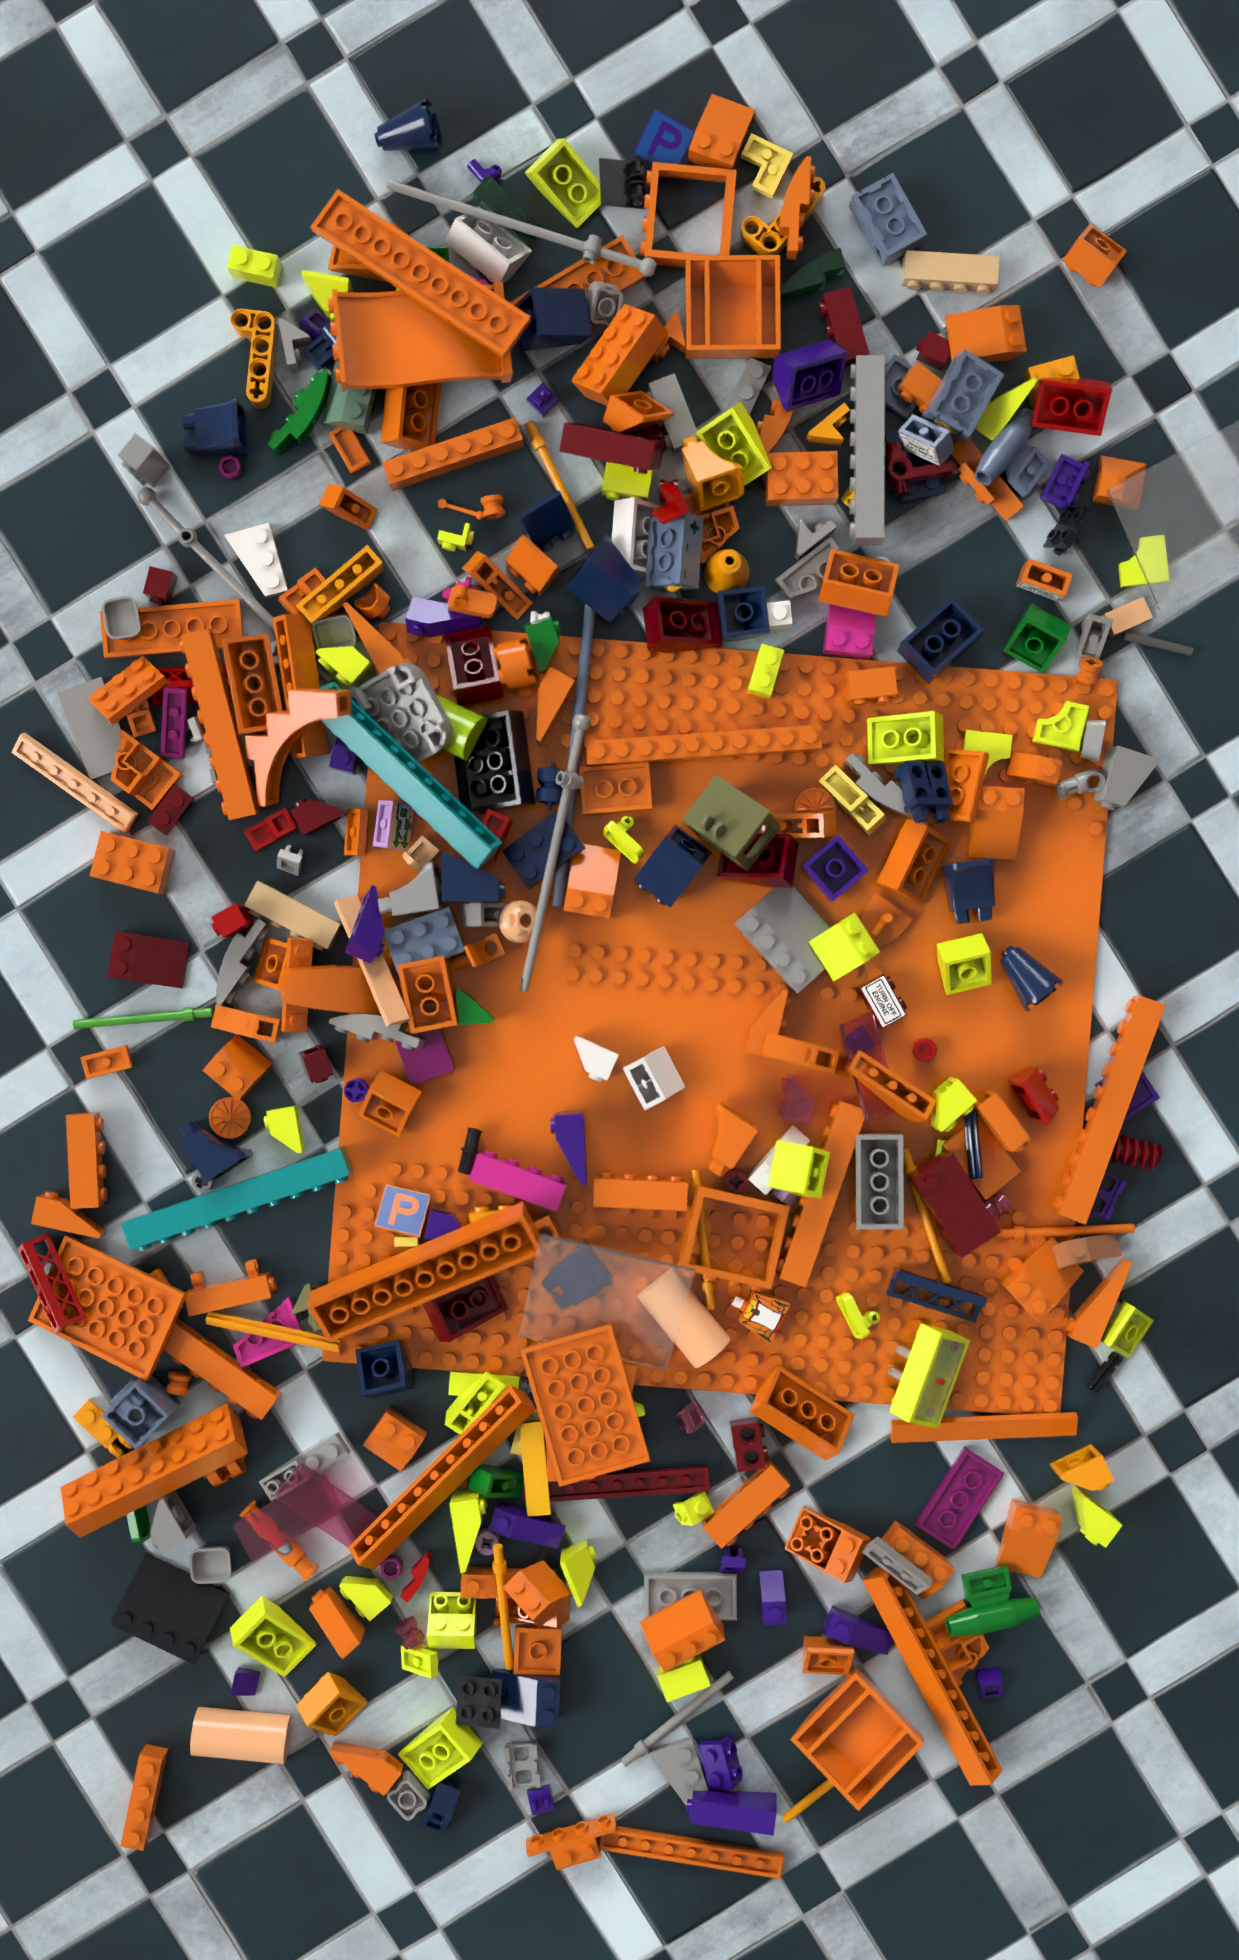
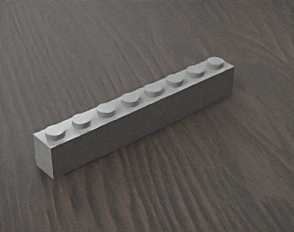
[849,355,885,546]

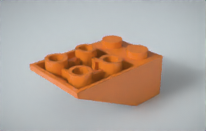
[784,1506,871,1583]

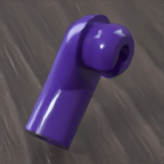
[467,159,502,183]

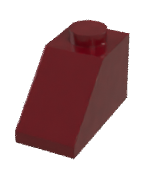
[290,798,347,837]

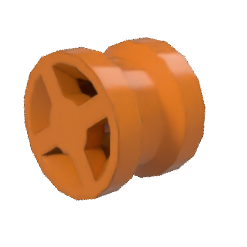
[481,494,506,519]
[1076,657,1103,684]
[165,1371,192,1395]

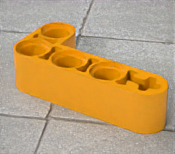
[740,177,826,255]
[230,309,279,409]

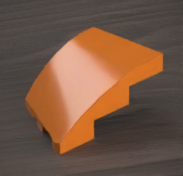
[683,493,739,563]
[110,730,183,811]
[925,1600,990,1686]

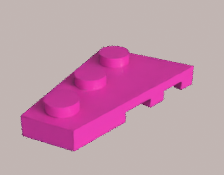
[233,1297,304,1368]

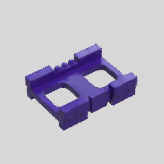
[1091,1172,1127,1221]

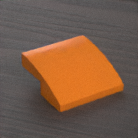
[278,567,345,633]

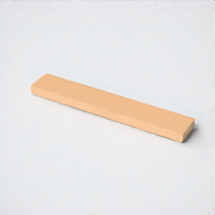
[11,732,138,833]
[334,895,410,1027]

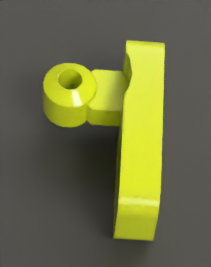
[602,816,645,864]
[836,1292,880,1339]

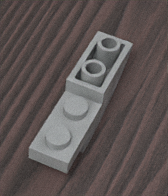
[843,753,913,818]
[216,918,270,1006]
[329,1014,426,1051]
[259,1432,351,1501]

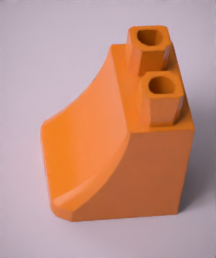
[708,1100,758,1177]

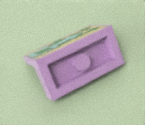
[373,800,414,851]

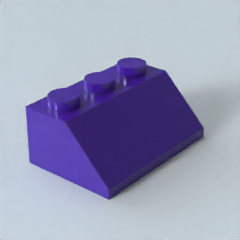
[772,340,847,412]

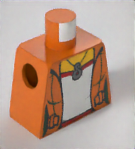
[730,1290,790,1344]

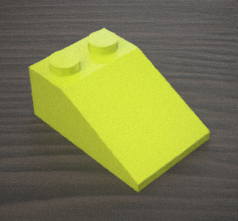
[525,138,601,229]
[695,402,772,486]
[867,711,944,765]
[450,1488,488,1573]
[230,1596,316,1677]
[398,1707,483,1789]

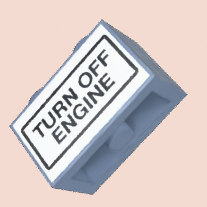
[898,414,955,466]

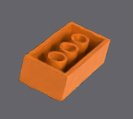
[571,304,669,406]

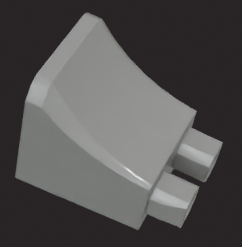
[378,862,445,917]

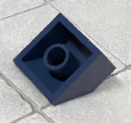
[717,586,770,642]
[355,1340,415,1398]

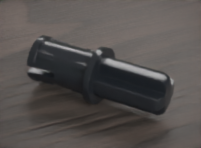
[458,1127,482,1175]

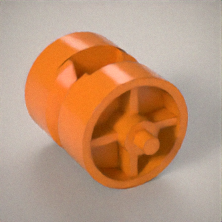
[203,1455,246,1487]

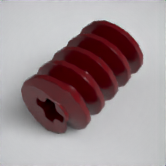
[1111,1135,1163,1172]

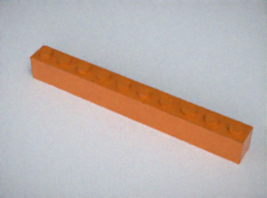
[586,724,822,767]
[1053,995,1166,1225]
[348,1385,537,1570]
[862,1567,1003,1786]

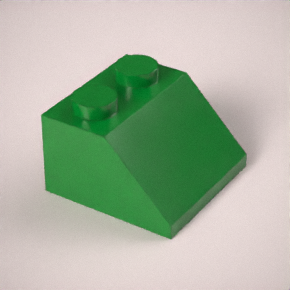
[1003,603,1071,673]

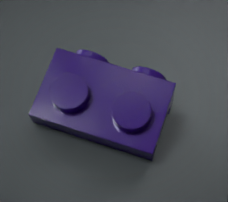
[1040,454,1090,510]
[698,1735,743,1790]

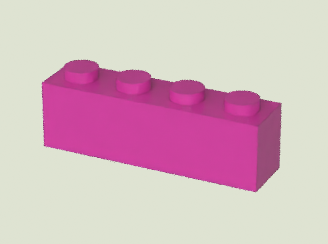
[469,1150,567,1212]

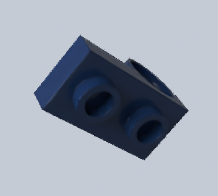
[302,320,337,371]

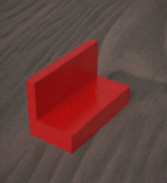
[650,482,689,525]

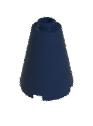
[374,99,442,151]
[1000,945,1064,1012]

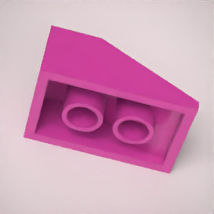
[823,604,876,659]

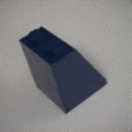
[516,287,592,351]
[566,534,642,623]
[633,824,712,907]
[441,853,506,903]

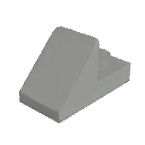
[278,318,313,372]
[795,520,836,560]
[1075,614,1113,659]

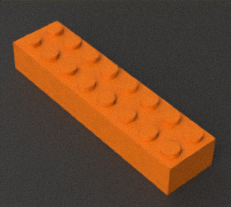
[60,1403,248,1538]

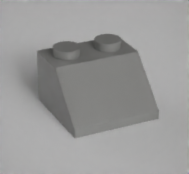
[150,1490,196,1553]

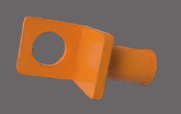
[450,933,506,971]

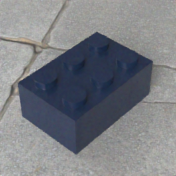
[897,597,984,684]

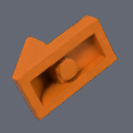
[651,311,686,363]

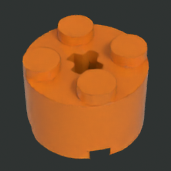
[493,637,538,690]

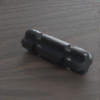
[1086,1351,1123,1393]

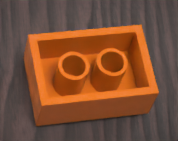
[765,451,839,507]
[89,831,175,894]

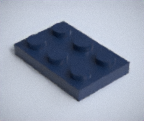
[884,431,946,504]
[502,810,586,889]

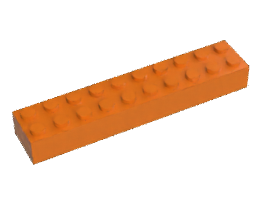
[307,1202,543,1343]

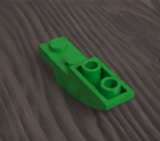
[267,369,331,455]

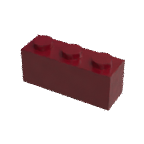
[819,287,870,367]

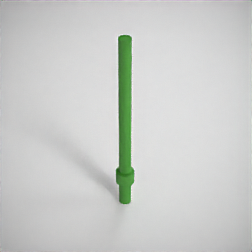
[73,1007,213,1029]

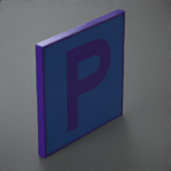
[633,108,695,164]

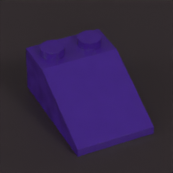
[550,1111,587,1185]

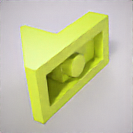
[401,1643,438,1679]

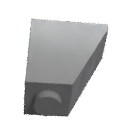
[1093,746,1159,810]

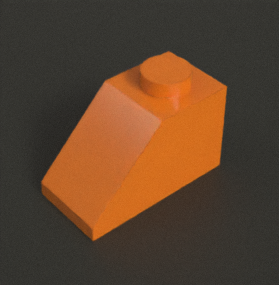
[318,483,378,530]
[1006,752,1063,787]

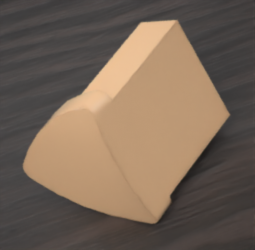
[402,835,440,872]

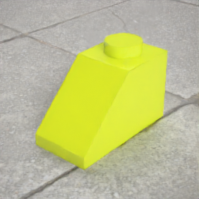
[264,1105,306,1153]

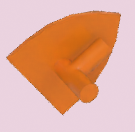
[860,892,913,947]

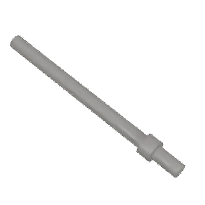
[621,1670,734,1767]

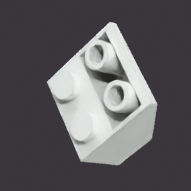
[623,1046,685,1110]

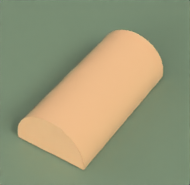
[636,1265,731,1368]
[190,1707,291,1764]

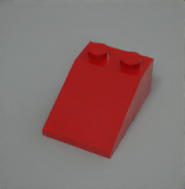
[1031,378,1112,436]
[1008,1066,1060,1125]

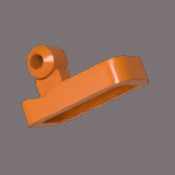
[448,584,497,618]

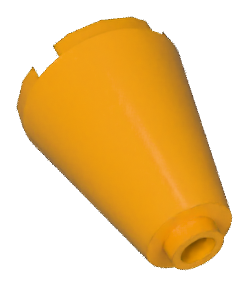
[703,549,750,593]

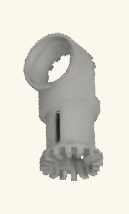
[1055,769,1105,800]

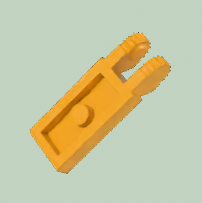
[73,1398,133,1458]

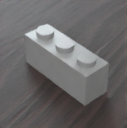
[646,373,700,455]
[118,433,170,488]

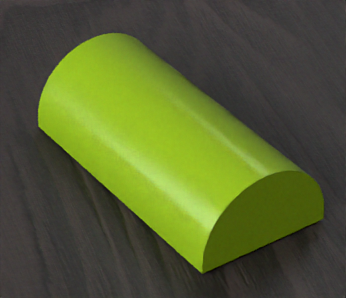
[436,694,488,761]

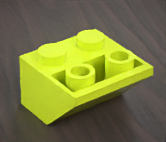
[316,646,375,689]
[931,1077,977,1132]
[768,1140,830,1199]
[427,1592,477,1649]

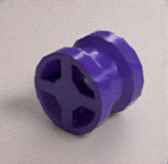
[344,1078,369,1102]

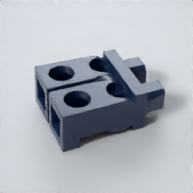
[894,761,953,824]

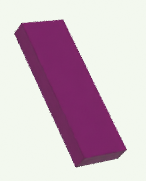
[160,686,189,759]

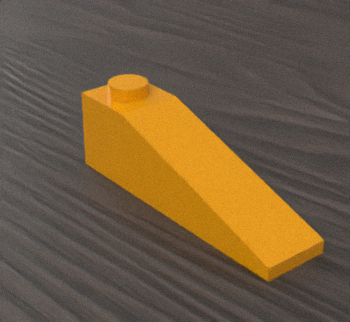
[296,545,384,624]

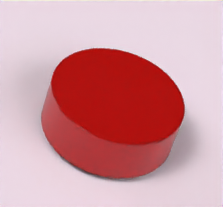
[912,1038,937,1062]

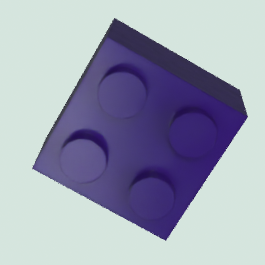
[800,835,869,902]

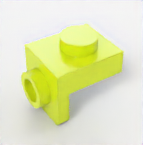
[437,523,474,551]
[673,1492,714,1526]

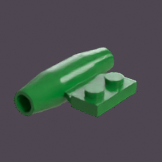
[945,1565,1040,1637]

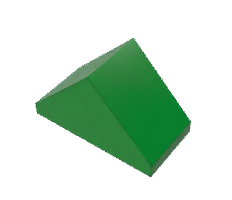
[456,988,496,1025]

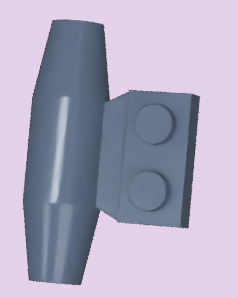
[974,408,1050,497]

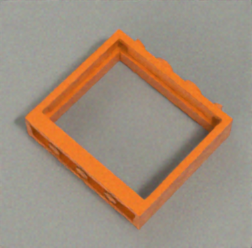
[640,162,737,268]
[677,1185,790,1292]

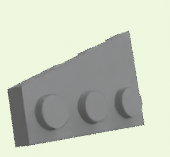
[774,536,841,599]
[648,1736,709,1806]

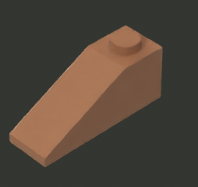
[1052,1234,1122,1269]

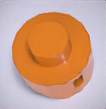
[354,583,390,619]

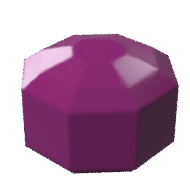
[218,455,243,480]
[380,1555,403,1579]

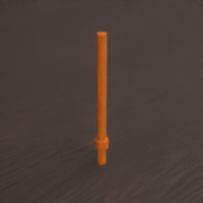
[995,1224,1135,1240]

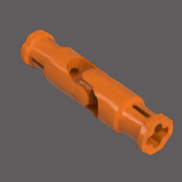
[239,1500,319,1582]

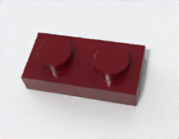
[147,784,195,835]

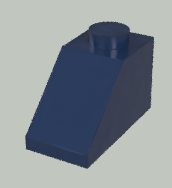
[421,1782,460,1834]

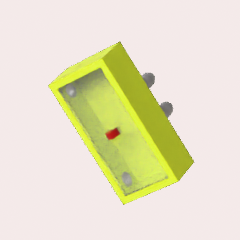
[887,1323,970,1429]

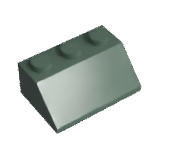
[321,360,377,435]

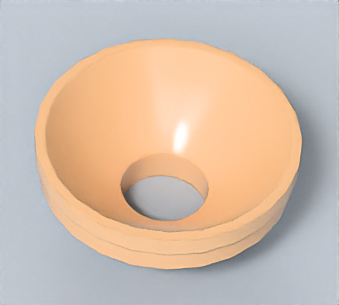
[499,900,537,943]

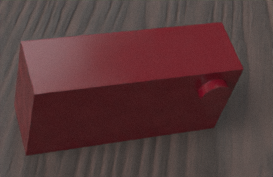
[559,422,665,474]
[907,1150,1001,1258]

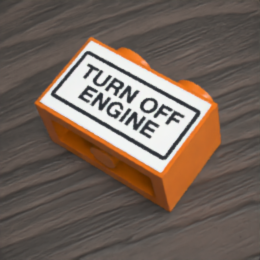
[1015,559,1073,602]

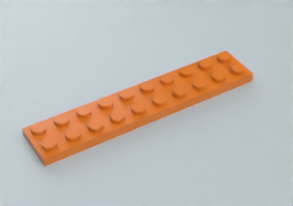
[310,189,532,359]

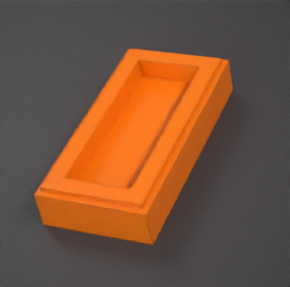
[328,428,372,475]

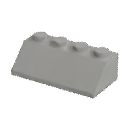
[856,1132,904,1229]

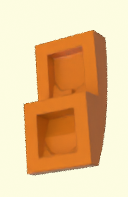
[126,699,157,738]

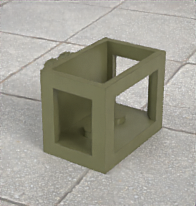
[682,775,782,871]

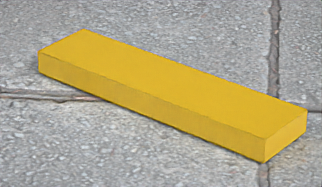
[519,1420,551,1517]

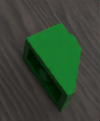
[525,615,562,672]
[468,1465,524,1498]

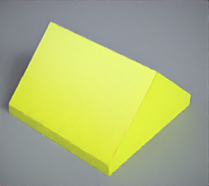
[1101,1300,1154,1359]

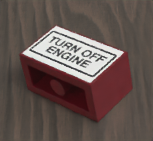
[857,974,907,1029]

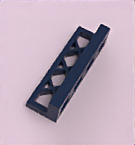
[886,1267,987,1323]

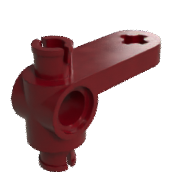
[884,441,958,496]

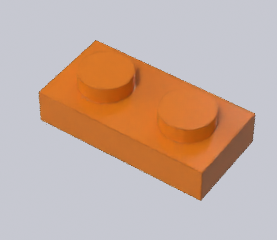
[344,808,369,856]
[80,1045,134,1080]

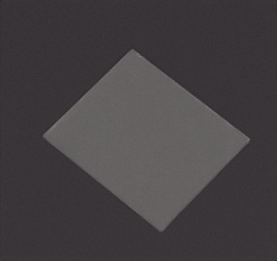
[1107,420,1239,609]
[518,1234,695,1370]

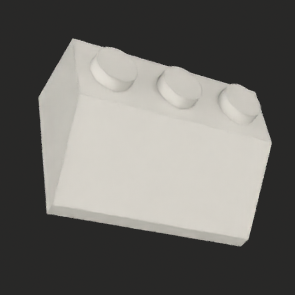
[444,206,532,283]
[612,497,660,577]

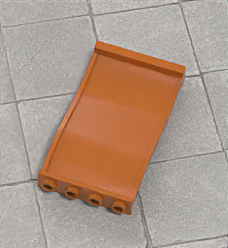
[328,282,513,391]

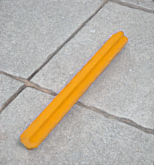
[206,1311,342,1352]

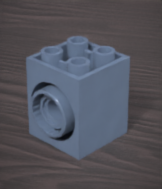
[101,1375,181,1450]

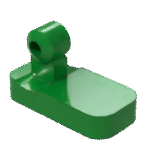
[127,1505,151,1543]

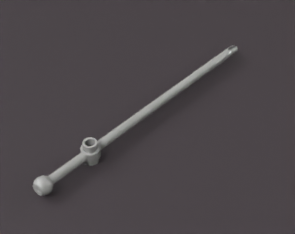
[386,180,657,277]
[137,487,342,689]
[520,714,591,992]

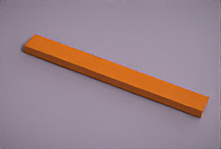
[890,1412,1078,1443]
[598,1826,785,1879]

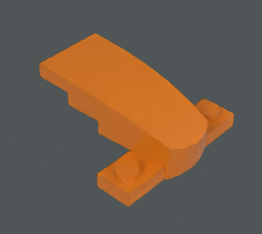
[279,937,381,1032]

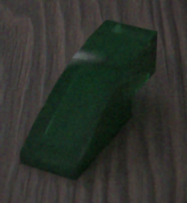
[473,175,542,247]
[780,248,846,302]

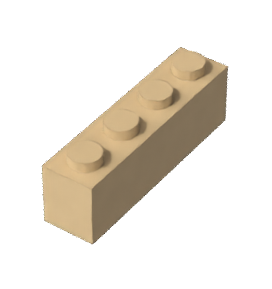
[901,250,1000,295]
[244,881,343,951]

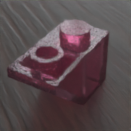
[778,1073,814,1124]

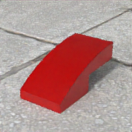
[244,807,297,852]
[400,1550,432,1603]

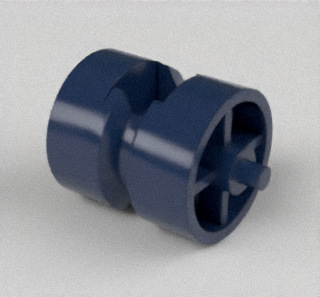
[535,763,565,810]

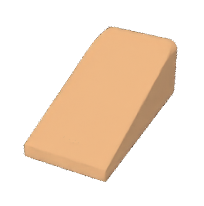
[1102,597,1153,638]

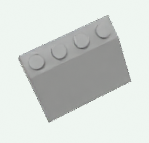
[734,886,830,994]

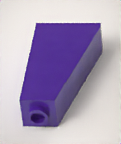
[686,1790,777,1836]

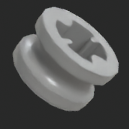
[191,1172,215,1192]

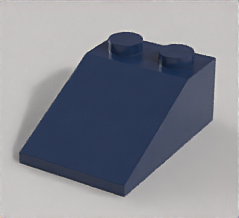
[518,490,576,553]
[492,1668,561,1728]

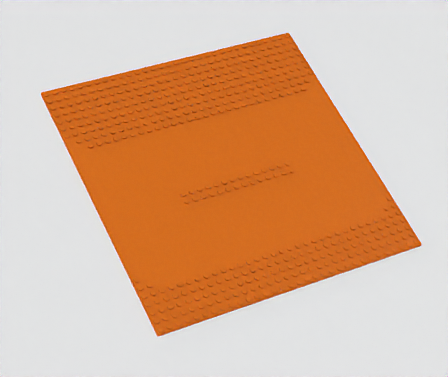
[322,622,1118,1415]

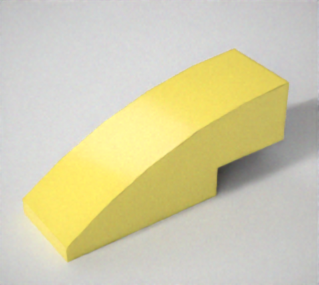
[819,765,886,836]

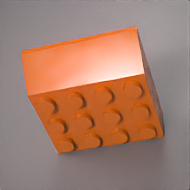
[685,255,781,359]
[790,1667,925,1811]

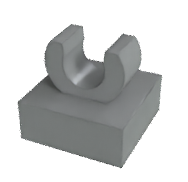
[187,716,206,742]
[277,845,303,876]

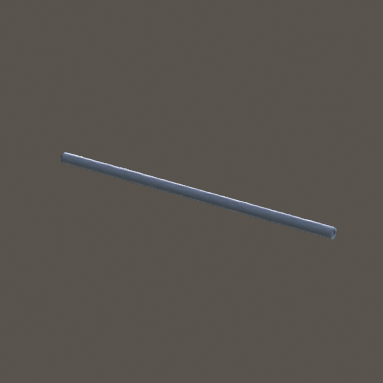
[552,604,596,907]

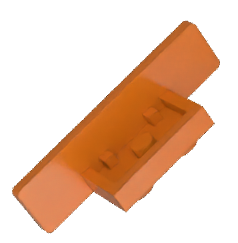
[951,437,1024,521]
[526,1813,617,1870]

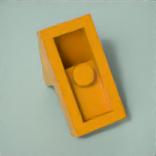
[806,403,850,445]

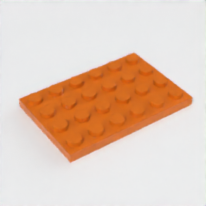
[28,1235,187,1381]
[520,1323,650,1487]

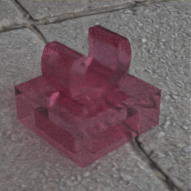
[674,1402,705,1434]

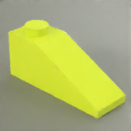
[975,377,1038,441]
[445,1371,506,1435]

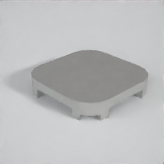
[350,662,452,763]

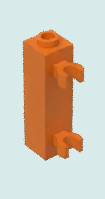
[185,1259,277,1317]

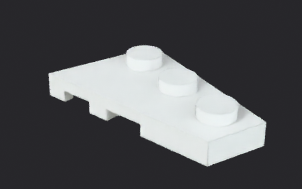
[224,523,288,598]

